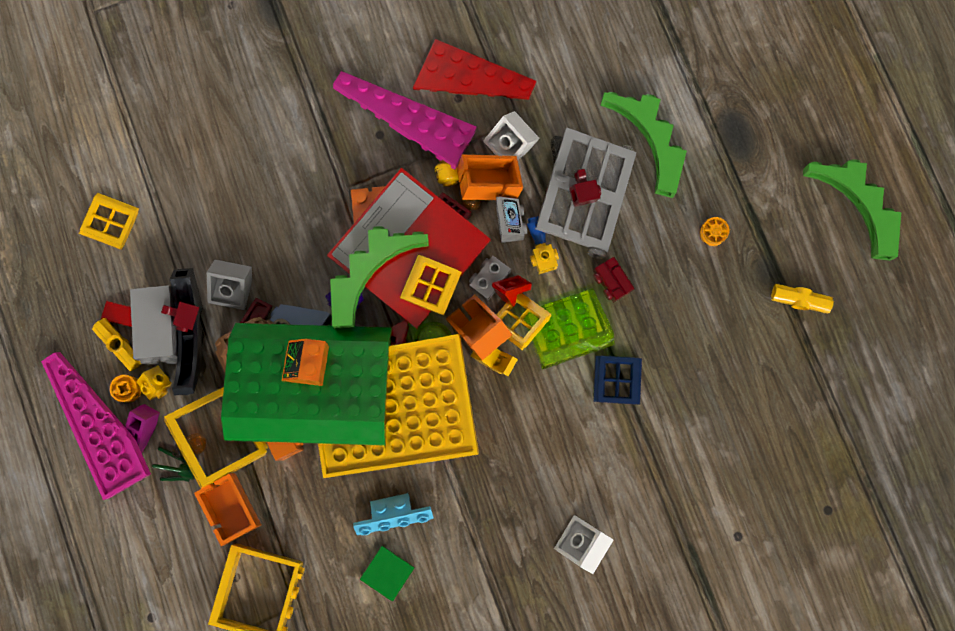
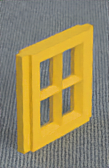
[79,193,139,250]
[400,255,462,316]
[496,293,552,350]

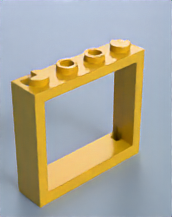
[164,387,268,489]
[208,543,305,631]

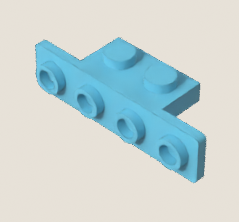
[353,493,434,535]

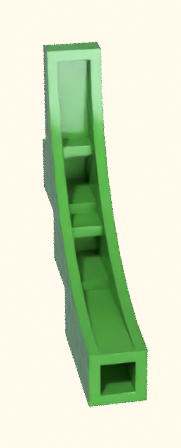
[600,92,687,198]
[803,159,901,261]
[330,226,429,329]

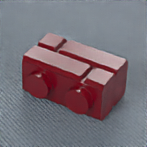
[593,257,635,303]

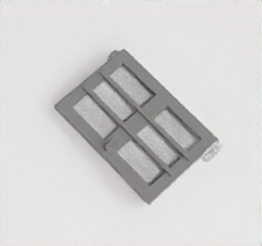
[535,128,637,259]

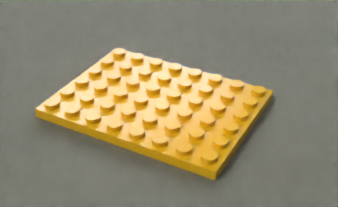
[318,334,479,478]

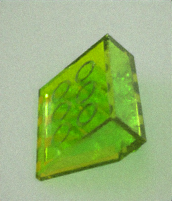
[522,288,615,370]

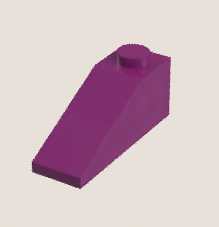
[125,404,160,453]

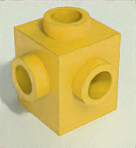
[530,243,559,275]
[136,366,172,400]

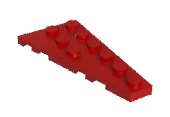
[413,39,537,100]

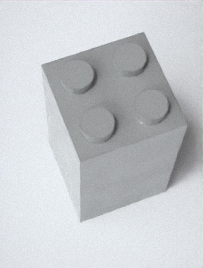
[130,285,178,366]

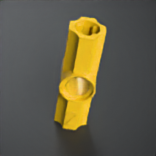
[771,284,834,314]
[92,318,141,371]

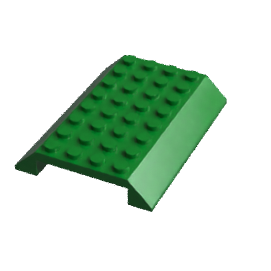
[221,323,392,446]

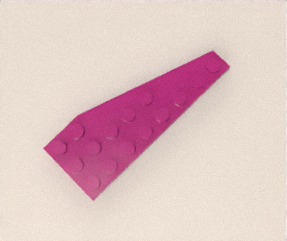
[41,352,151,500]

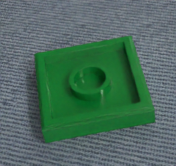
[360,545,415,602]

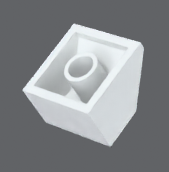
[483,111,539,161]
[554,515,613,574]

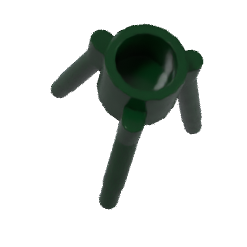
[152,447,195,482]

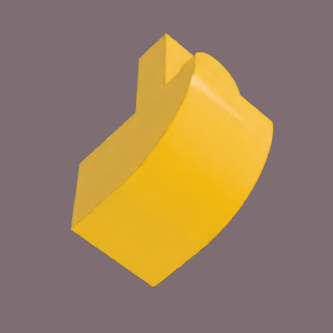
[470,349,518,376]

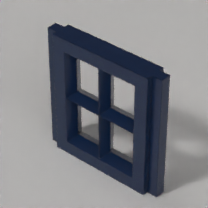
[593,356,642,405]

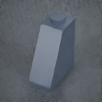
[270,304,332,326]

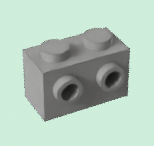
[469,256,511,302]

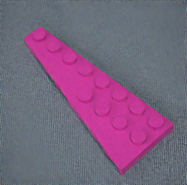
[333,71,477,170]

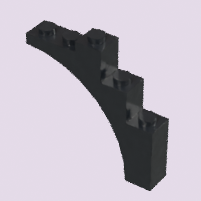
[170,268,206,396]

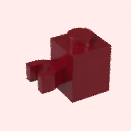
[569,169,601,207]
[161,301,199,332]

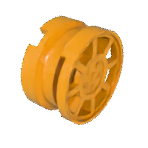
[700,217,730,246]
[110,375,141,403]

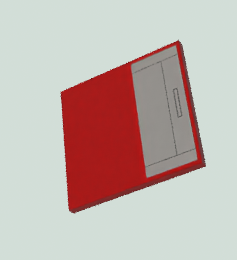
[327,168,491,329]

